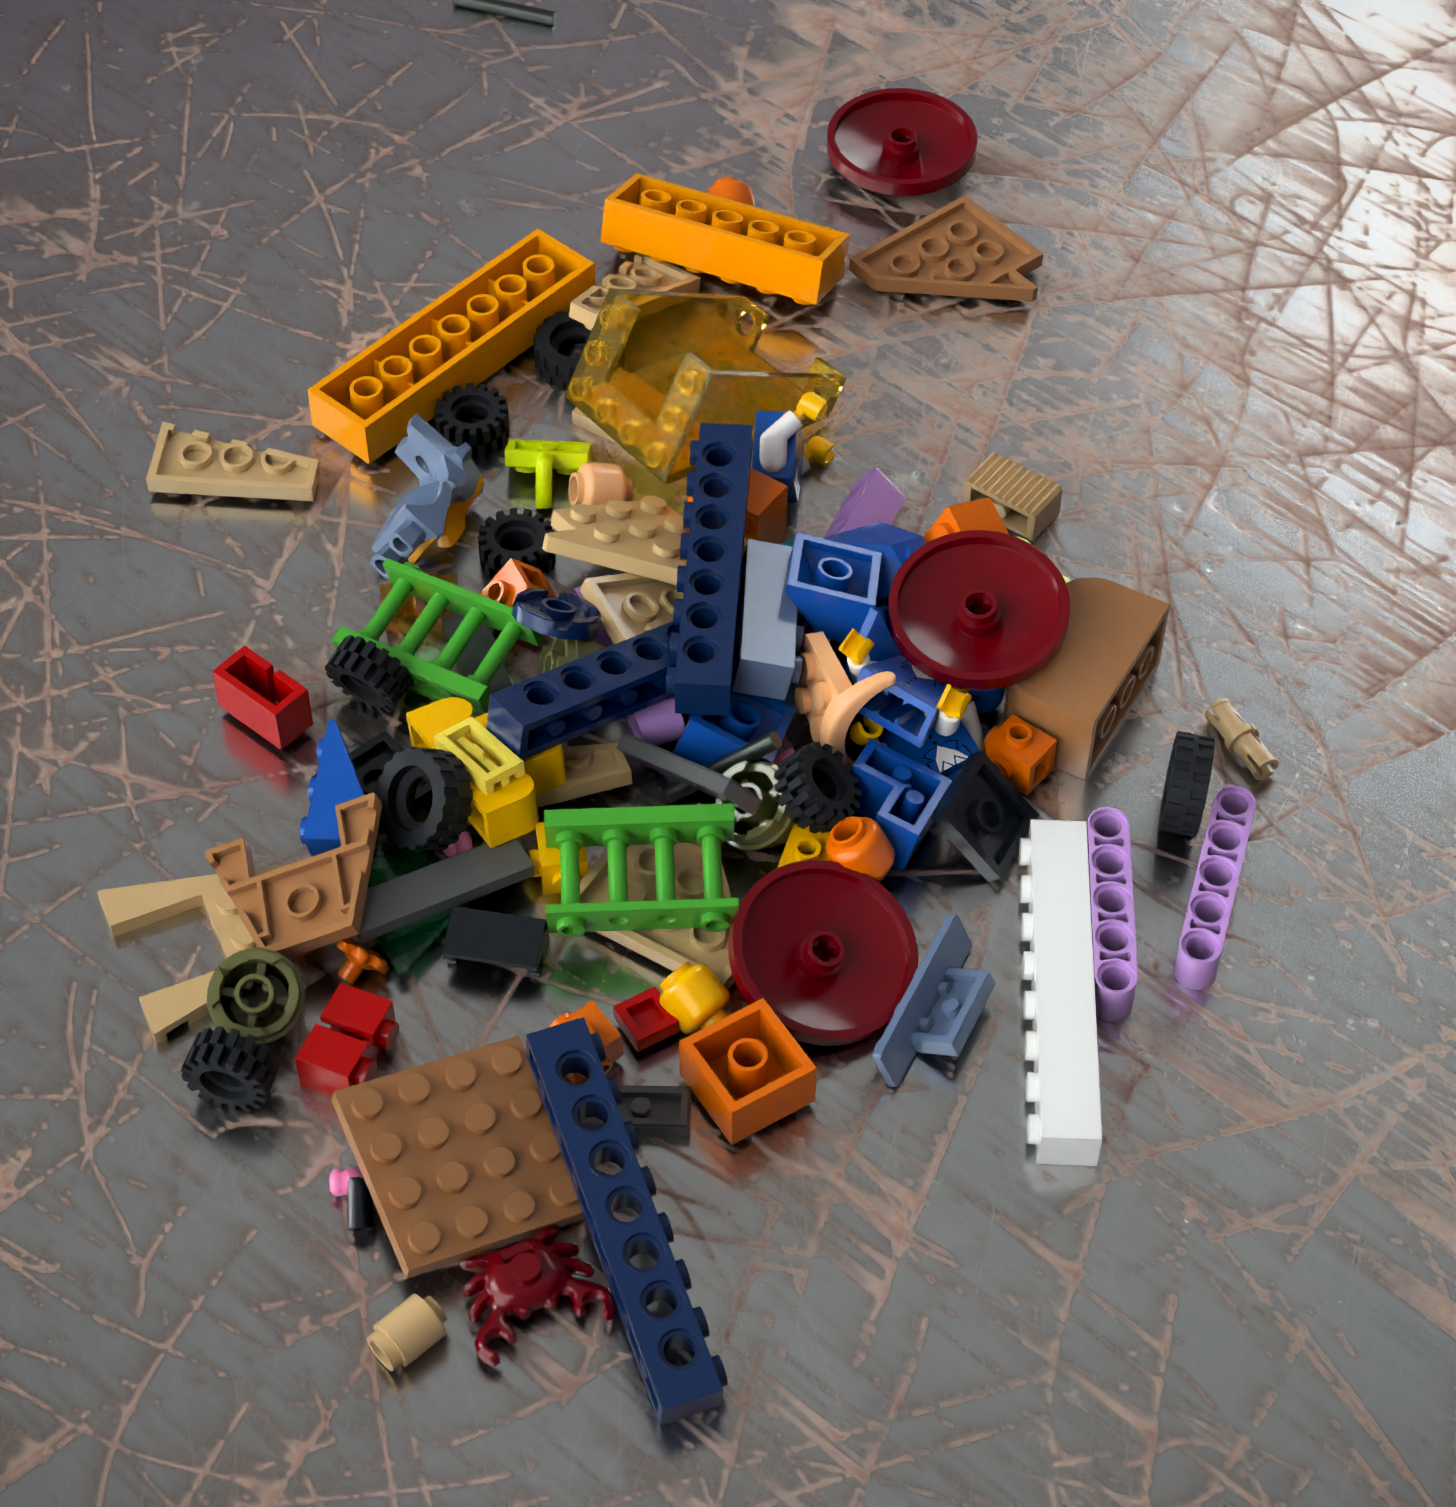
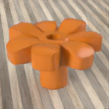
[336,937,389,984]

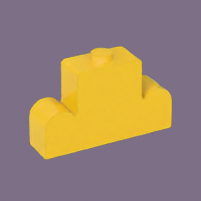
[406,697,567,848]

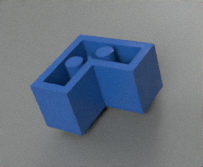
[850,738,952,872]

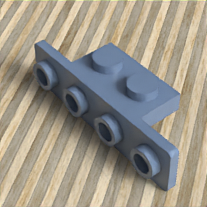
[872,914,996,1087]

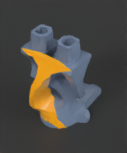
[369,413,484,579]

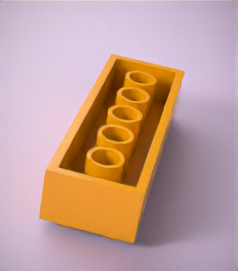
[600,173,850,305]

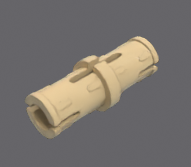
[1205,698,1279,780]

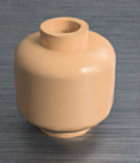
[568,462,633,506]

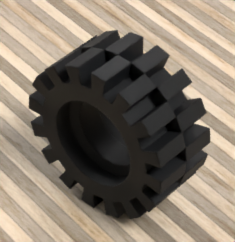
[434,383,510,458]
[478,508,556,579]
[325,635,412,713]
[774,742,862,833]
[181,1027,280,1112]

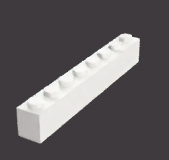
[1019,819,1102,1166]

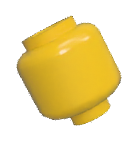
[659,962,731,1034]

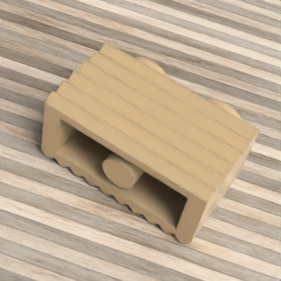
[963,452,1063,541]

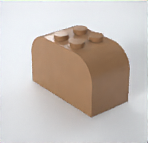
[1003,577,1170,780]

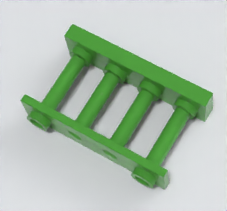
[331,558,543,717]
[544,803,739,937]

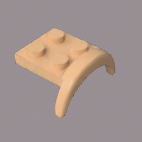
[794,631,896,772]

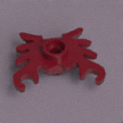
[460,1225,616,1366]

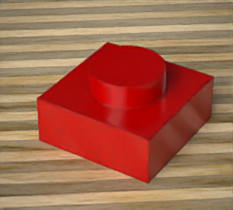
[613,986,679,1052]

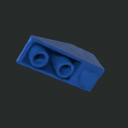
[300,720,365,856]

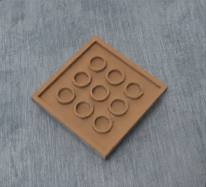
[331,1035,585,1279]

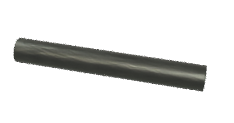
[452,0,557,26]
[666,731,782,802]

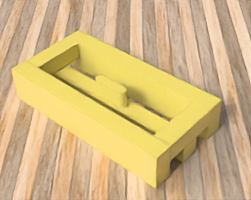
[433,716,525,795]

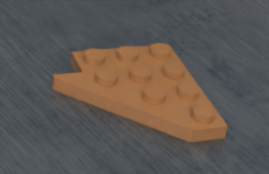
[849,195,1043,302]

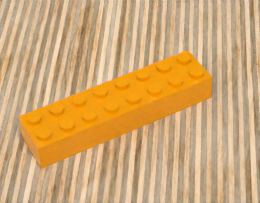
[307,228,596,464]

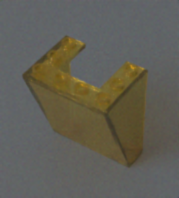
[564,288,847,484]

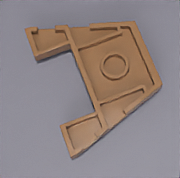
[205,792,382,958]

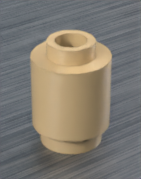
[366,1294,447,1371]

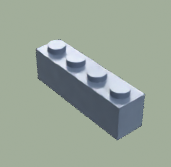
[732,539,804,701]

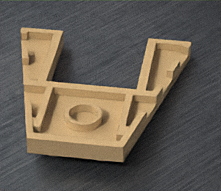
[97,864,312,1045]

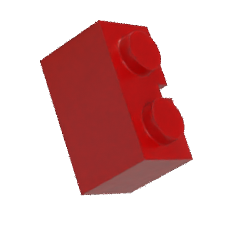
[212,645,313,750]
[295,983,399,1097]

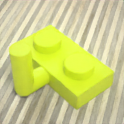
[505,439,591,509]

